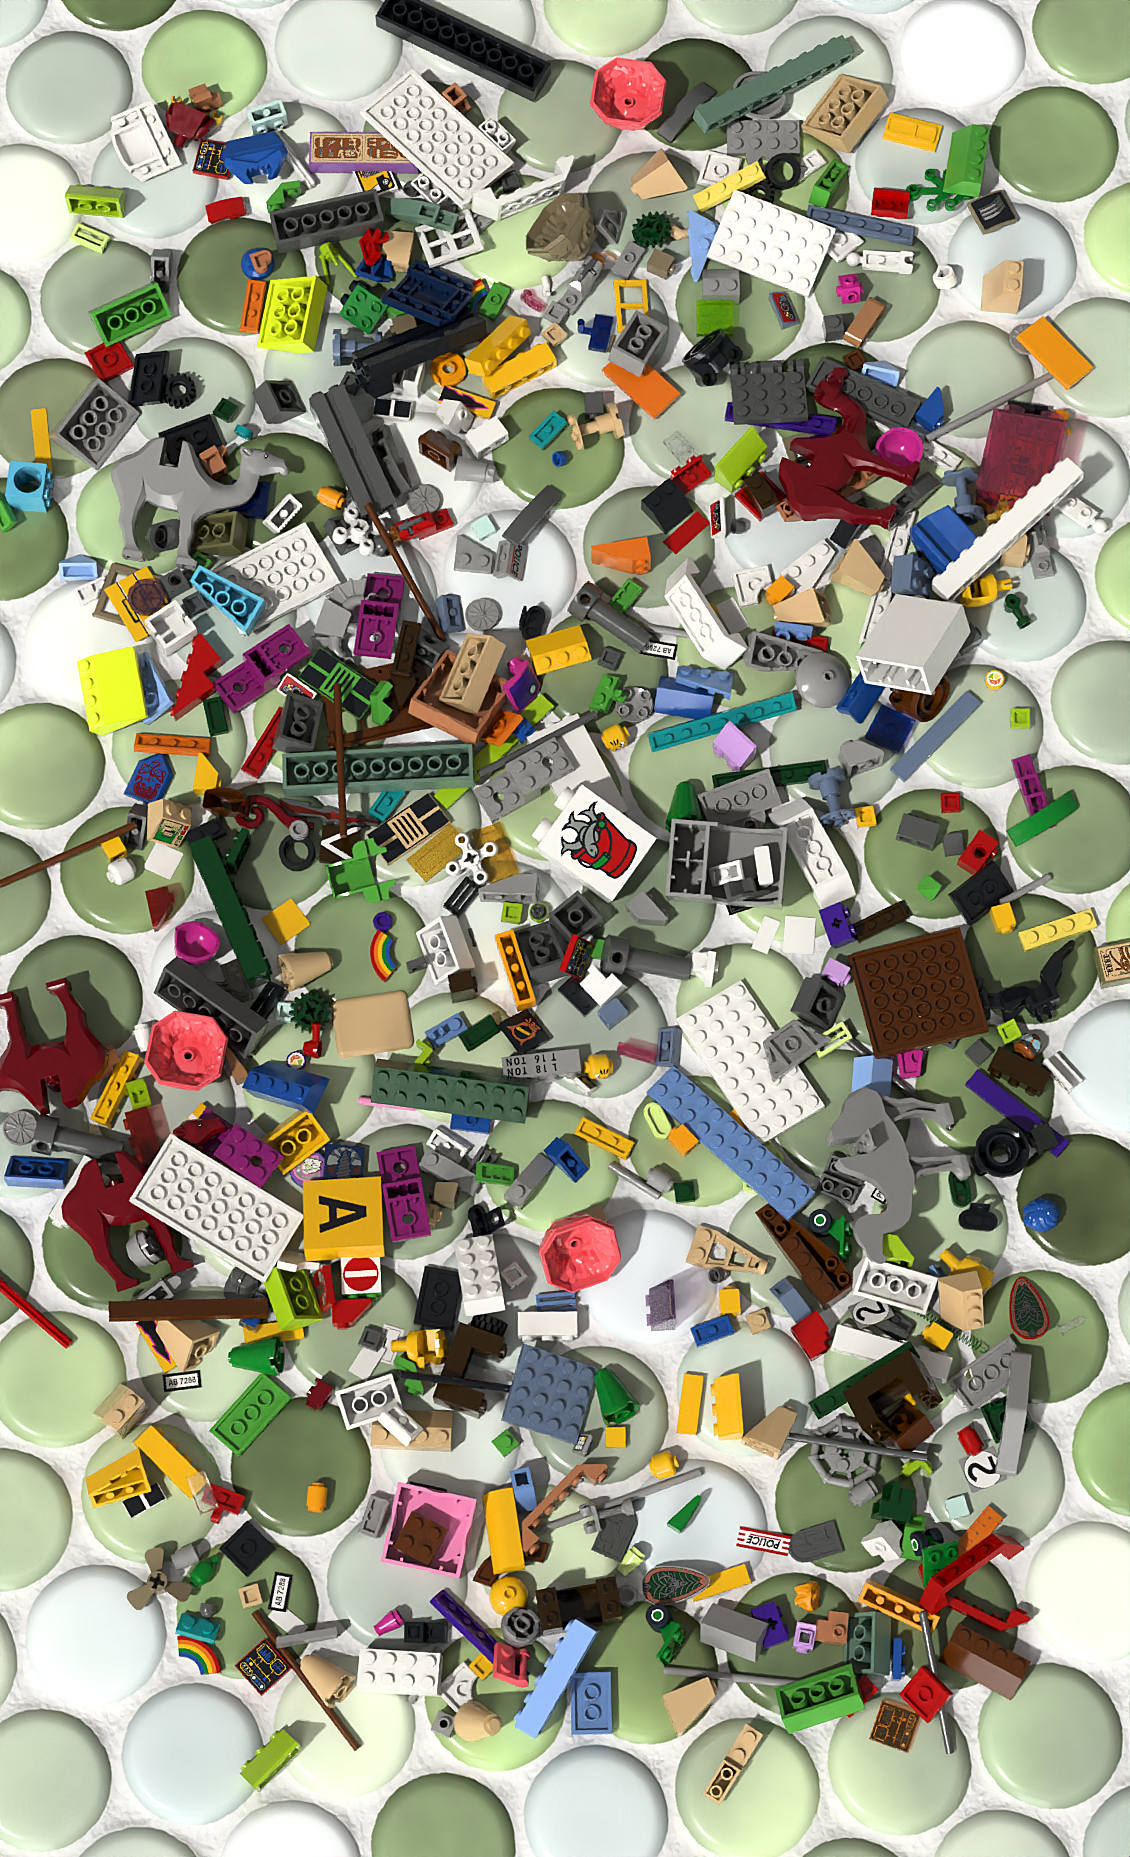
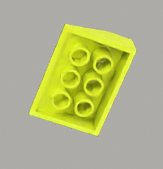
[257,276,328,353]
[77,646,148,736]

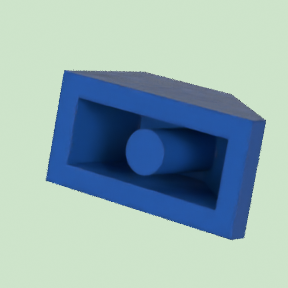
[914,387,945,432]
[543,1137,588,1183]

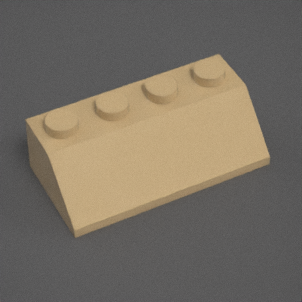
[438,633,506,713]
[371,1410,453,1452]

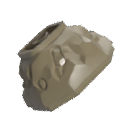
[526,193,597,262]

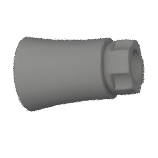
[454,455,495,483]

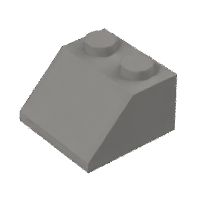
[702,270,740,305]
[838,740,884,779]

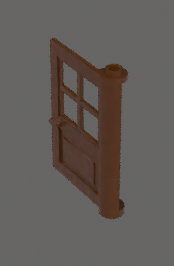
[321,658,434,750]

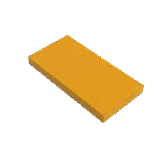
[1016,316,1094,390]

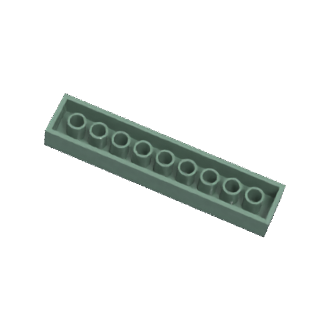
[282,743,475,797]

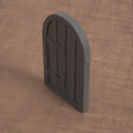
[591,1513,636,1563]
[788,1521,843,1563]

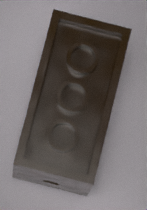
[433,1322,508,1419]
[842,1349,943,1443]
[535,1576,623,1636]

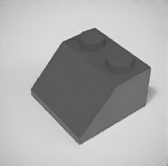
[252,380,306,424]
[790,977,845,1031]

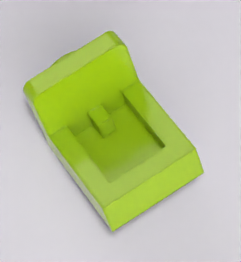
[414,1039,434,1066]
[125,1078,152,1112]
[900,1459,933,1480]

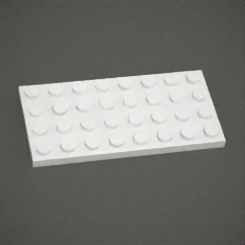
[360,69,514,209]
[676,980,825,1145]
[129,1134,303,1283]

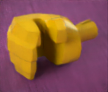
[957,573,1012,607]
[939,1248,995,1293]
[391,1329,449,1368]

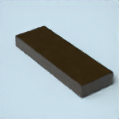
[391,620,422,678]
[854,901,910,943]

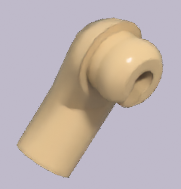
[670,223,689,240]

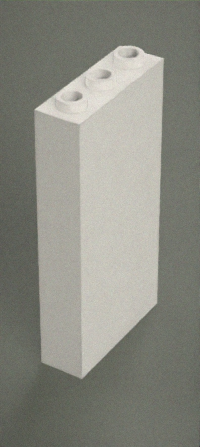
[527,713,628,817]

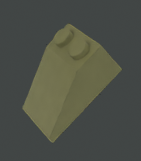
[191,511,248,556]

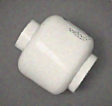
[106,857,136,885]

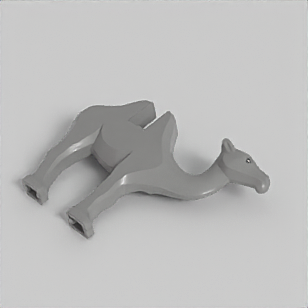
[111,437,289,570]
[827,1088,971,1264]

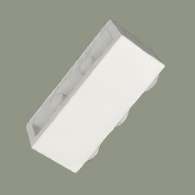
[518,1311,577,1342]

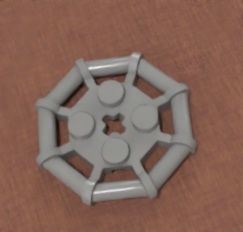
[808,1416,882,1489]

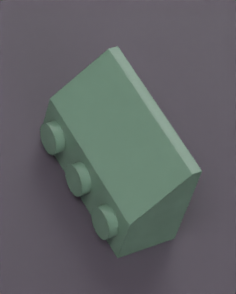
[843,1611,891,1676]

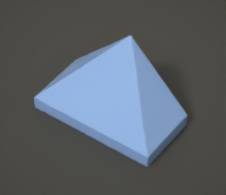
[862,361,900,389]
[59,554,98,580]

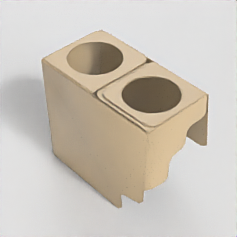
[381,230,414,272]

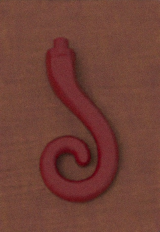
[234,795,314,830]

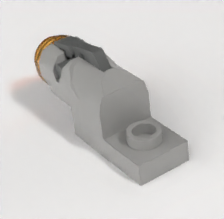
[558,252,606,316]
[1026,518,1054,579]

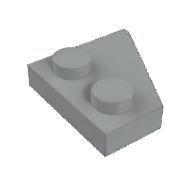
[595,209,625,244]
[454,535,493,574]

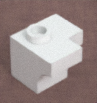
[436,399,474,435]
[690,951,719,987]
[860,1520,903,1562]

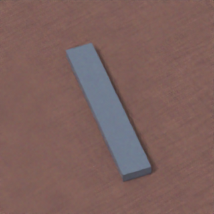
[806,205,915,246]
[890,691,981,782]

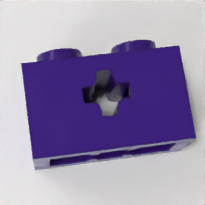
[819,902,857,949]
[751,1601,790,1650]

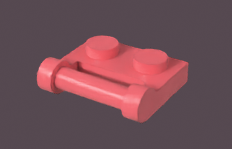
[493,1641,530,1688]

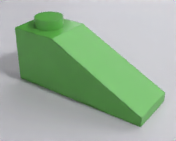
[808,159,850,208]

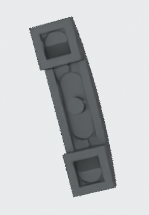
[657,82,716,144]

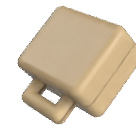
[331,991,414,1058]

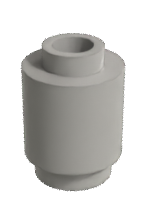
[645,1167,675,1194]
[847,1479,878,1507]
[170,1543,202,1570]

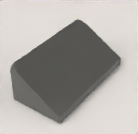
[324,515,360,556]
[873,1308,916,1342]

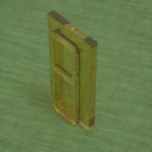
[471,822,519,884]
[406,824,465,882]

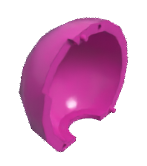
[875,427,924,467]
[174,921,220,966]

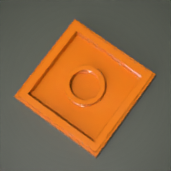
[480,709,524,747]

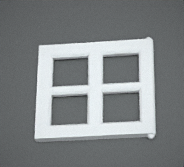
[415,209,484,268]

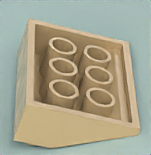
[800,74,888,154]

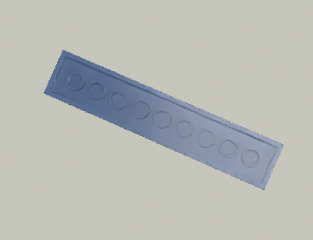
[646,1066,815,1222]

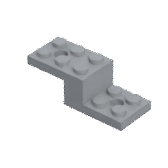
[473,737,574,823]

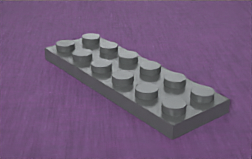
[805,357,921,428]

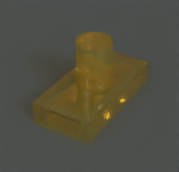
[985,498,1011,526]

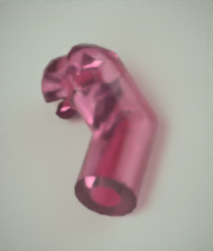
[520,289,543,313]

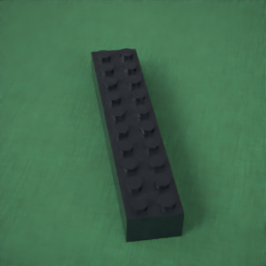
[375,0,551,102]

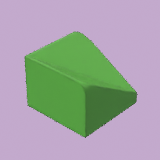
[917,874,942,901]

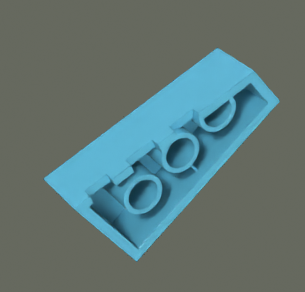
[190,565,267,637]

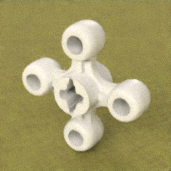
[332,507,386,556]
[446,833,499,885]

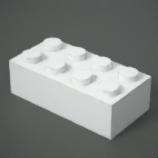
[454,1234,505,1317]
[356,1648,443,1697]

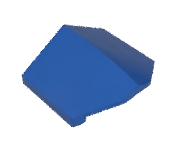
[355,256,394,282]

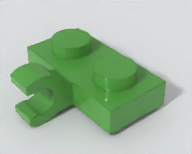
[589,674,627,714]

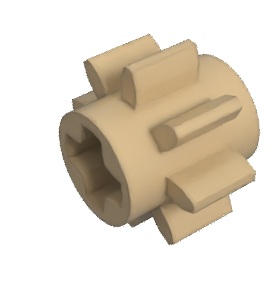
[426,1204,443,1227]

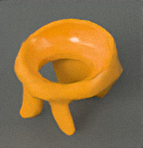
[794,1581,820,1612]

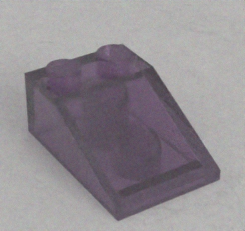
[645,1279,676,1331]

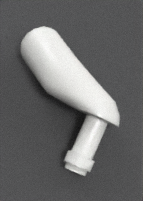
[541,275,551,297]

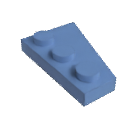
[675,666,734,700]

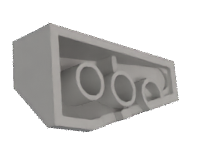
[743,631,823,672]

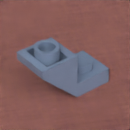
[769,1278,812,1323]

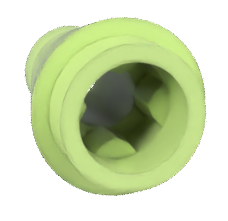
[617,1546,645,1576]

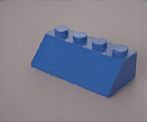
[242,1061,330,1114]

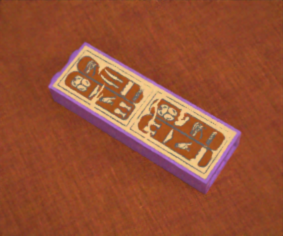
[309,132,419,174]

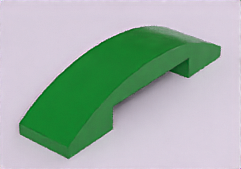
[1006,791,1079,847]

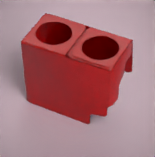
[790,1310,832,1362]

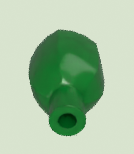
[188,1554,220,1588]

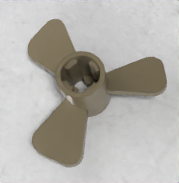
[127,1547,192,1610]

